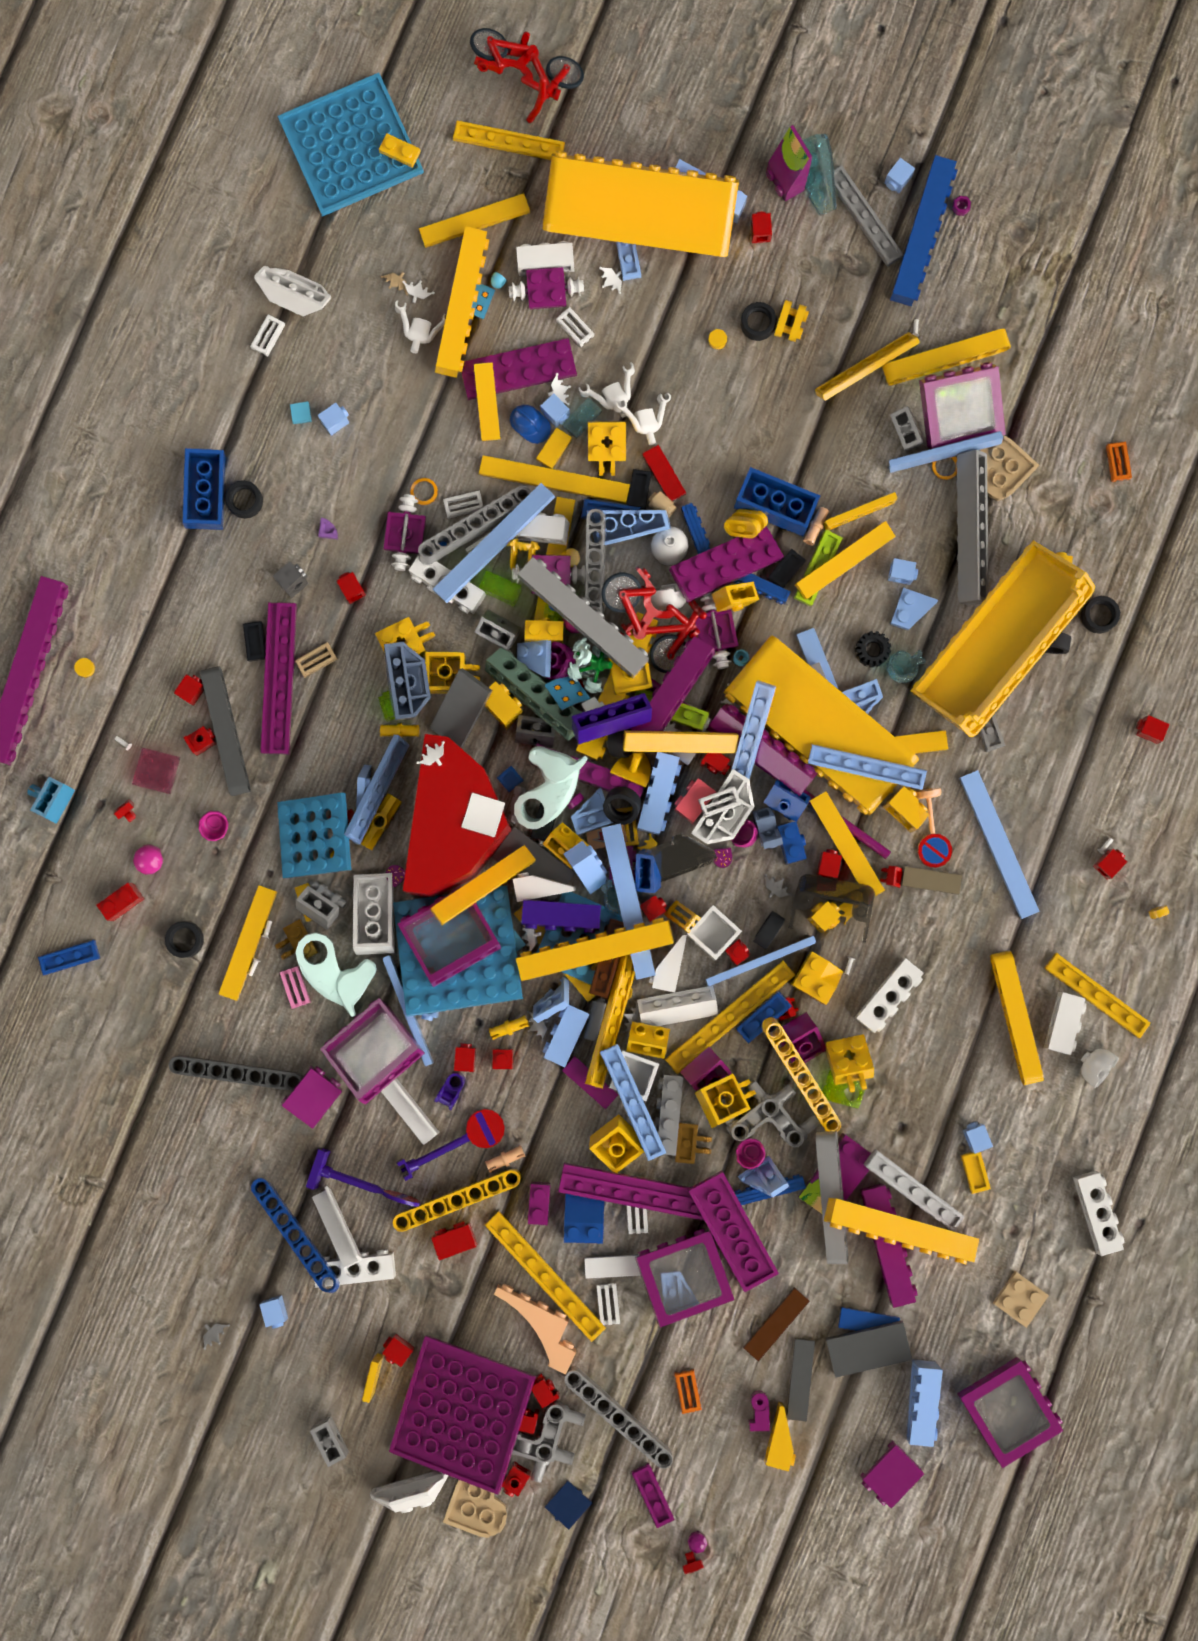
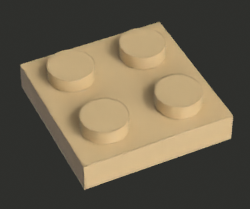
[993,1271,1049,1328]

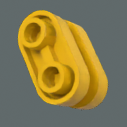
[774,300,809,342]
[724,509,768,538]

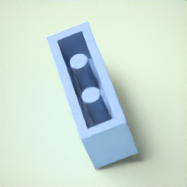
[564,841,609,894]
[542,1004,589,1067]

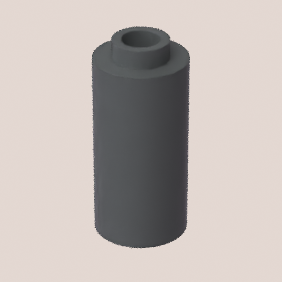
[584,998,608,1042]

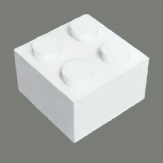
[686,905,742,960]
[609,1050,659,1101]

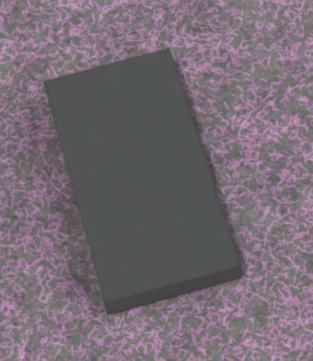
[430,668,493,748]
[492,827,576,902]
[826,1320,912,1378]

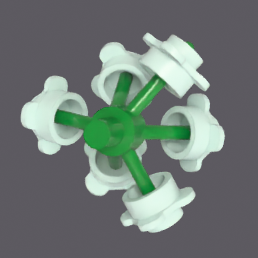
[567,637,613,693]

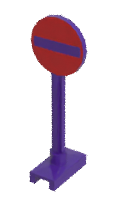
[396,1109,505,1181]
[306,1148,420,1207]

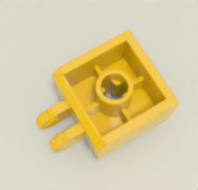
[588,421,626,476]
[375,617,435,657]
[425,652,480,694]
[826,1034,874,1093]
[695,1074,756,1128]

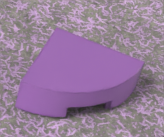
[318,518,338,540]

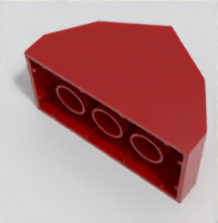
[403,734,512,897]

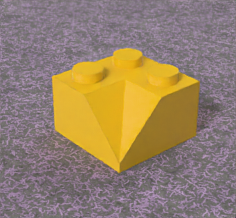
[485,681,523,730]
[883,786,929,833]
[791,951,843,1005]
[589,1114,644,1173]

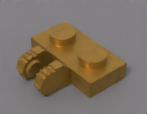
[275,919,319,960]
[675,1122,712,1164]

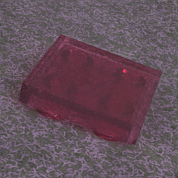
[132,748,180,794]

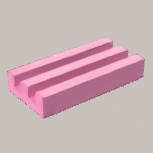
[280,966,311,1009]

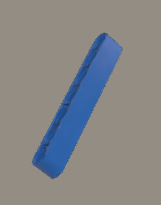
[251,1178,340,1293]

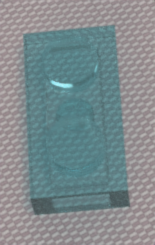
[563,397,602,439]

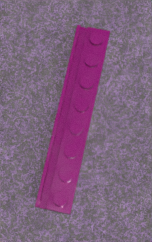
[261,602,297,755]
[558,1163,705,1221]

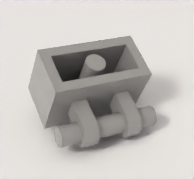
[296,881,347,930]

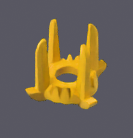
[507,539,540,570]

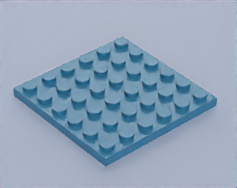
[278,73,424,217]
[393,885,523,1017]

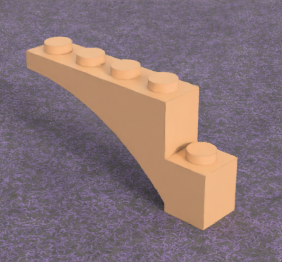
[494,1284,576,1375]

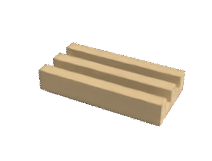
[295,642,338,678]

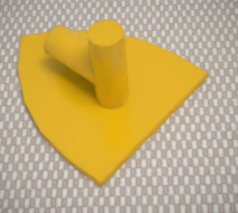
[610,752,651,788]

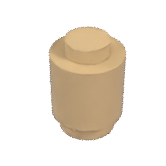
[648,491,677,518]

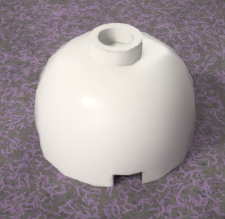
[651,526,688,566]
[651,583,686,611]
[1081,1049,1119,1088]

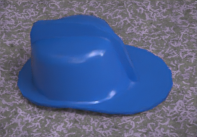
[510,404,551,444]

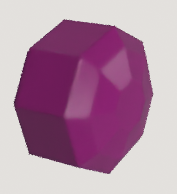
[952,196,971,216]
[687,1531,707,1554]

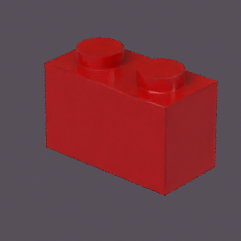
[96,882,144,921]
[431,1221,478,1261]

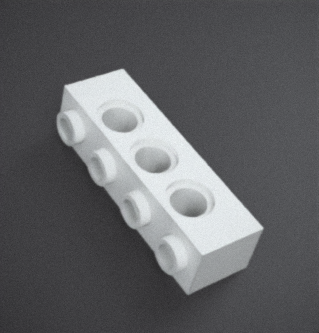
[408,553,486,614]
[854,958,924,1033]
[1073,1171,1125,1256]
[313,1249,396,1288]

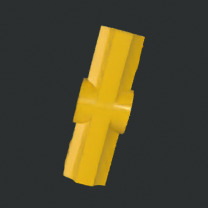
[361,793,402,851]

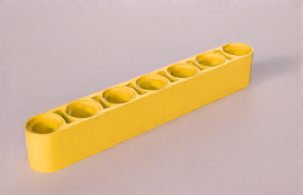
[882,329,1011,386]
[990,950,1044,1085]
[762,1017,841,1132]
[393,1168,521,1232]

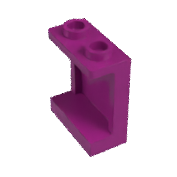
[281,1065,342,1129]
[860,1440,924,1509]

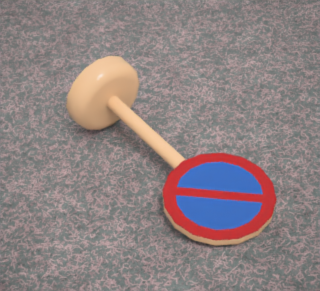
[915,788,952,868]

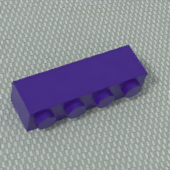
[572,693,652,744]
[522,900,601,934]

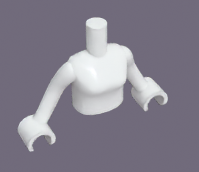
[395,300,446,354]
[579,362,635,418]
[613,393,671,445]

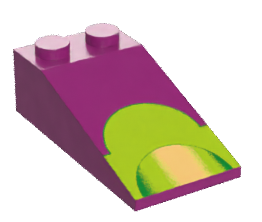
[766,125,812,201]
[798,1133,871,1214]

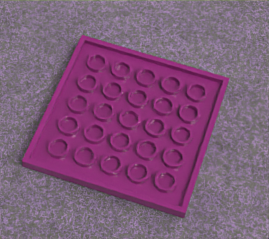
[389,1335,536,1495]

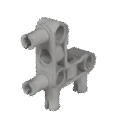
[725,1080,820,1147]
[512,1400,586,1482]

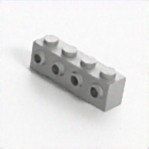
[655,1074,683,1156]

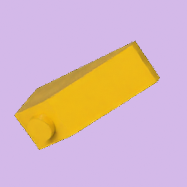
[764,1401,796,1472]

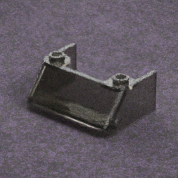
[651,833,717,882]
[788,874,875,944]

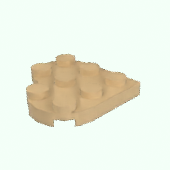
[980,436,1040,501]
[443,1480,507,1538]

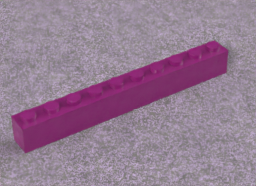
[0,576,69,766]

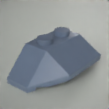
[384,642,431,720]

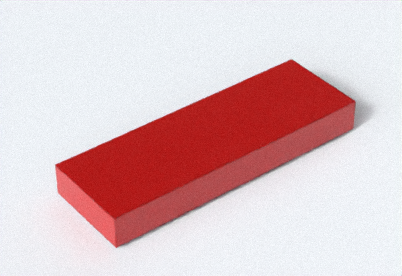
[642,445,686,501]

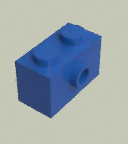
[763,779,811,822]
[777,821,807,865]
[634,849,662,893]

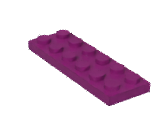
[462,338,577,400]
[669,526,784,602]
[688,1170,779,1292]

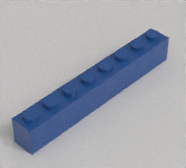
[890,155,958,306]

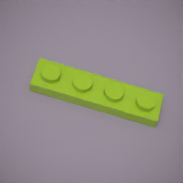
[794,529,843,606]
[635,690,709,732]

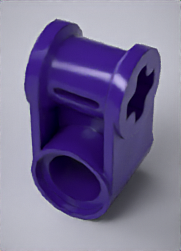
[434,1072,466,1110]

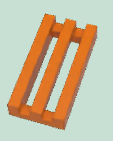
[1106,441,1132,482]
[675,1369,702,1414]

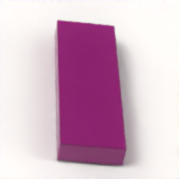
[562,1056,618,1109]
[631,1463,675,1528]

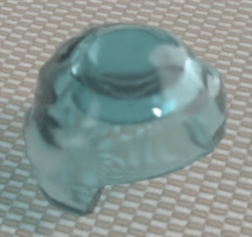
[886,650,926,683]
[600,879,622,917]

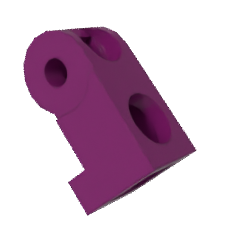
[748,1390,770,1431]

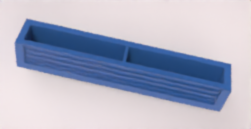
[681,503,710,554]
[733,573,791,605]
[734,1174,806,1205]

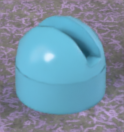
[491,272,507,289]
[733,649,749,666]

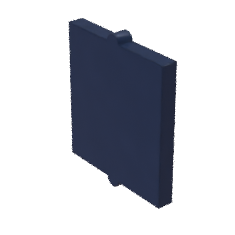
[545,1480,592,1530]

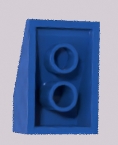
[564,1194,604,1244]

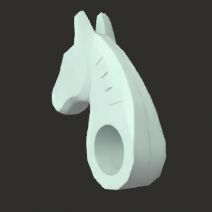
[514,746,588,829]
[296,932,377,1017]

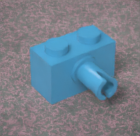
[27,777,75,824]

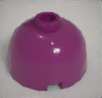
[545,641,576,680]

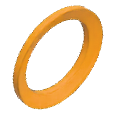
[932,456,957,480]
[410,478,438,505]

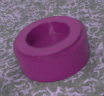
[567,792,584,809]

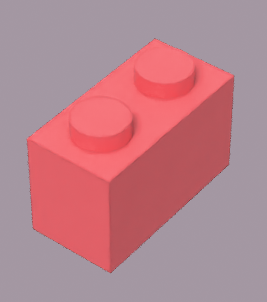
[674,778,716,824]

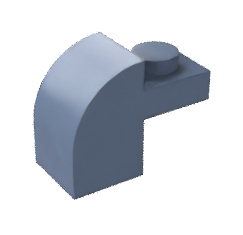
[752,807,783,849]

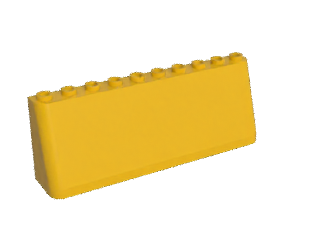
[542,151,739,257]
[910,540,1095,737]
[723,635,919,816]

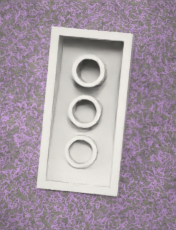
[353,873,395,955]

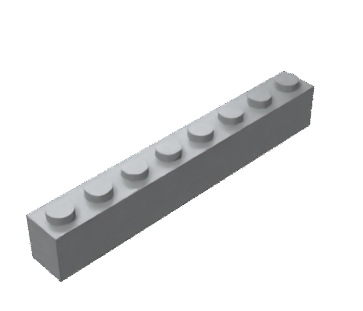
[956,450,989,606]
[517,557,649,678]

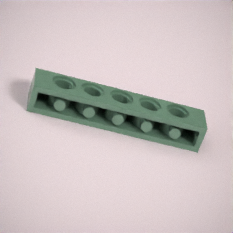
[485,647,583,741]

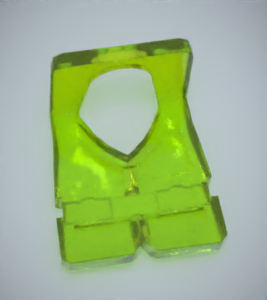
[822,1070,865,1109]

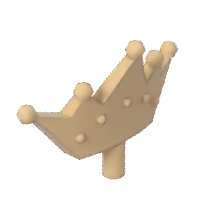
[381,272,408,295]

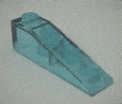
[803,134,837,216]

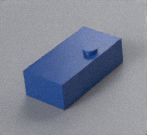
[183,448,225,530]
[734,467,820,537]

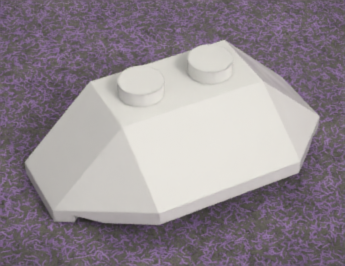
[254,266,331,316]
[691,769,754,844]
[370,1471,448,1513]

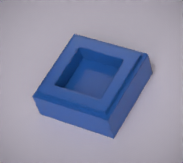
[497,766,524,793]

